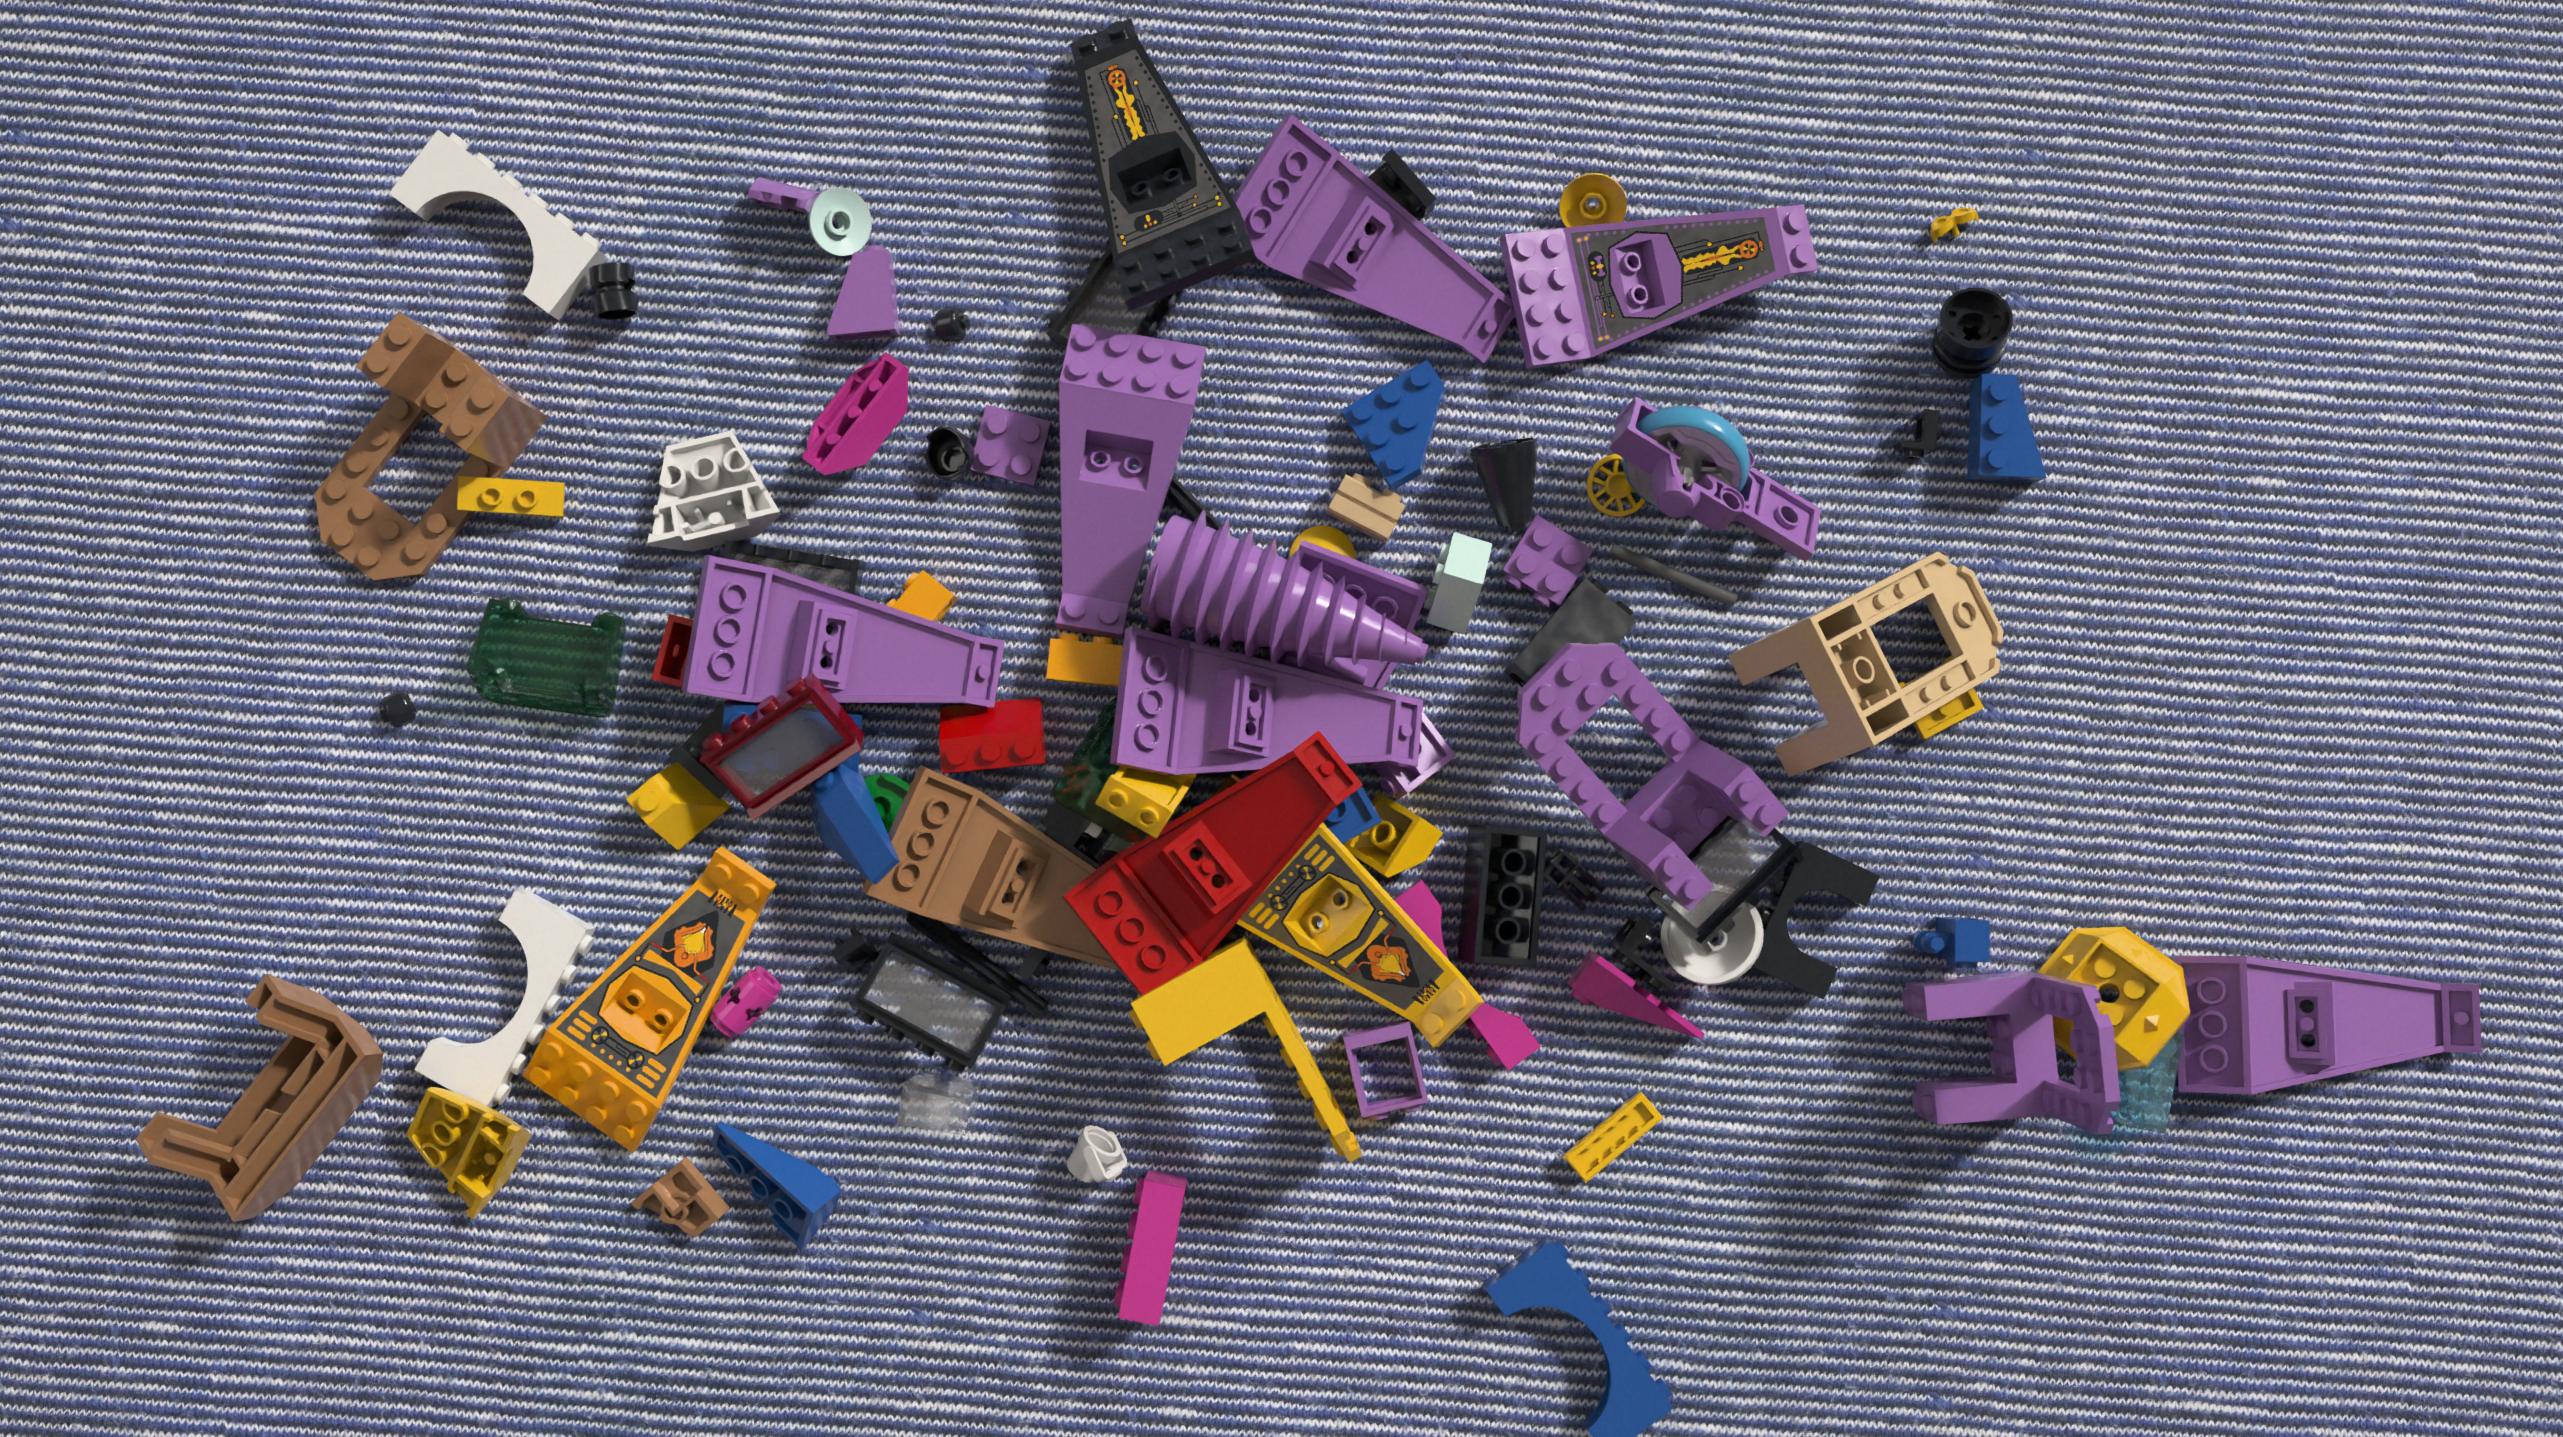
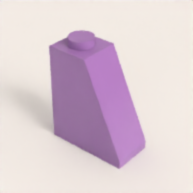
[827,245,900,342]

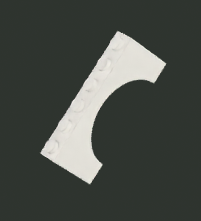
[389,130,608,320]
[414,889,596,1108]

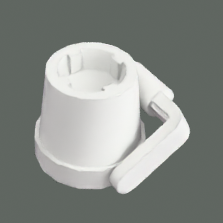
[1067,1125,1127,1183]

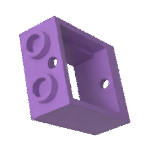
[1342,1019,1428,1121]

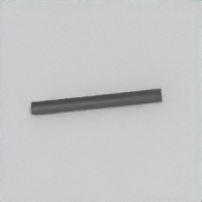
[1608,543,1738,607]

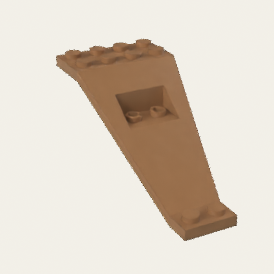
[861,765,1120,971]

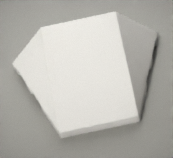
[647,430,781,552]

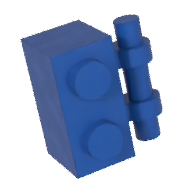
[1912,917,1990,968]

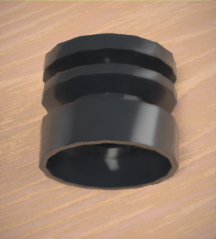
[1932,288,2013,379]

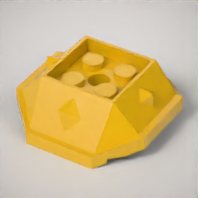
[2037,927,2190,1072]

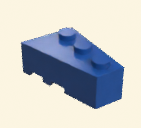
[1967,374,2047,483]

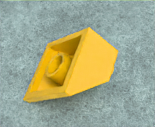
[626,762,731,851]
[1344,792,1443,878]

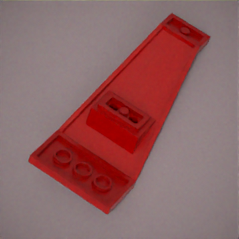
[1062,730,1363,996]

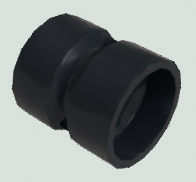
[589,262,639,320]

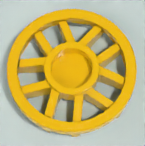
[1587,454,1645,517]

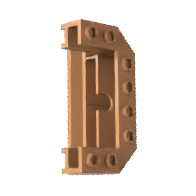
[136,973,384,1222]

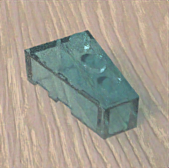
[2116,1031,2184,1134]

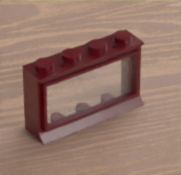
[699,673,864,822]

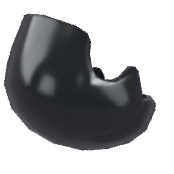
[923,427,974,480]

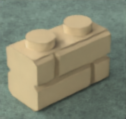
[1327,473,1406,544]

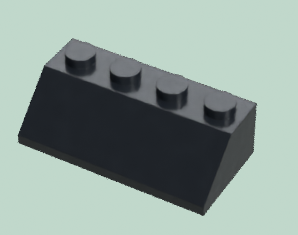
[1457,824,1547,967]

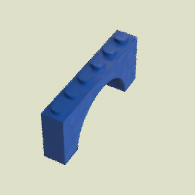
[1483,1235,1674,1437]

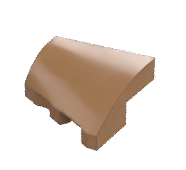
[631,1157,730,1238]

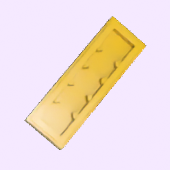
[457,476,565,516]
[1562,1091,1663,1183]

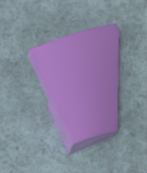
[747,177,821,214]

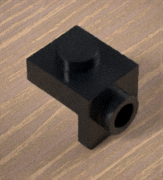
[1894,409,1942,460]

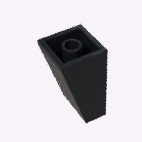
[1503,578,1637,688]

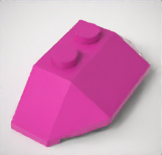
[802,352,909,476]

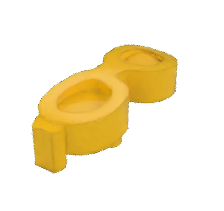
[1930,207,1979,242]

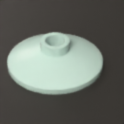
[808,187,872,256]

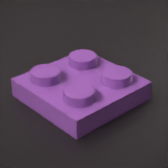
[970,405,1052,487]

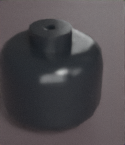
[933,307,970,342]
[379,691,417,728]

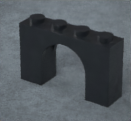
[1752,841,1880,1000]

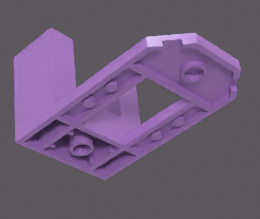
[1515,643,1789,911]
[1902,971,2121,1135]

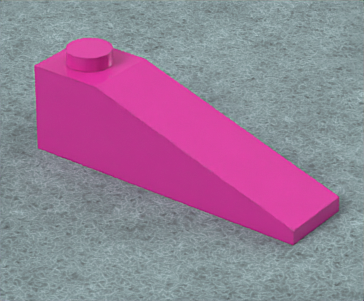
[1567,951,1705,1039]

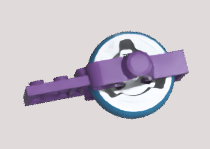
[1608,396,1821,561]

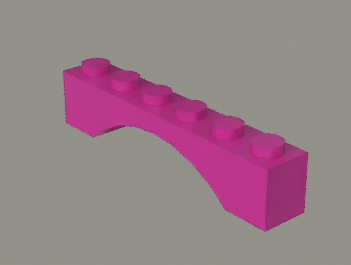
[1392,879,1541,1070]

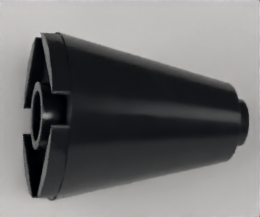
[1470,438,1538,532]

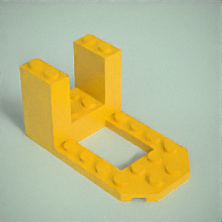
[1129,934,1362,1163]

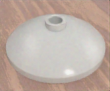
[1661,885,1764,985]

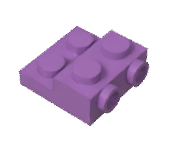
[1500,515,1593,608]
[1363,712,1456,800]

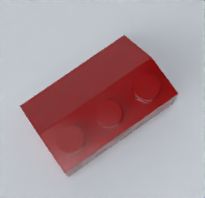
[939,697,1048,774]

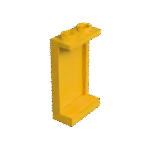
[1095,766,1197,838]

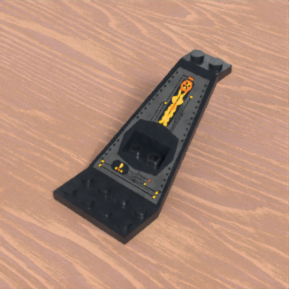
[1070,18,1257,311]

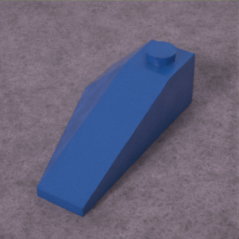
[811,764,900,885]
[711,1122,842,1250]

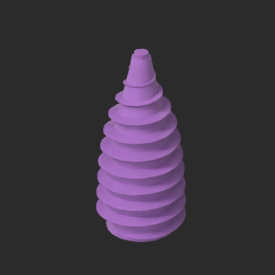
[1141,509,1429,668]

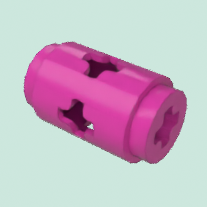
[710,966,782,1038]

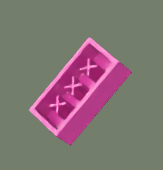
[1114,1170,1188,1326]

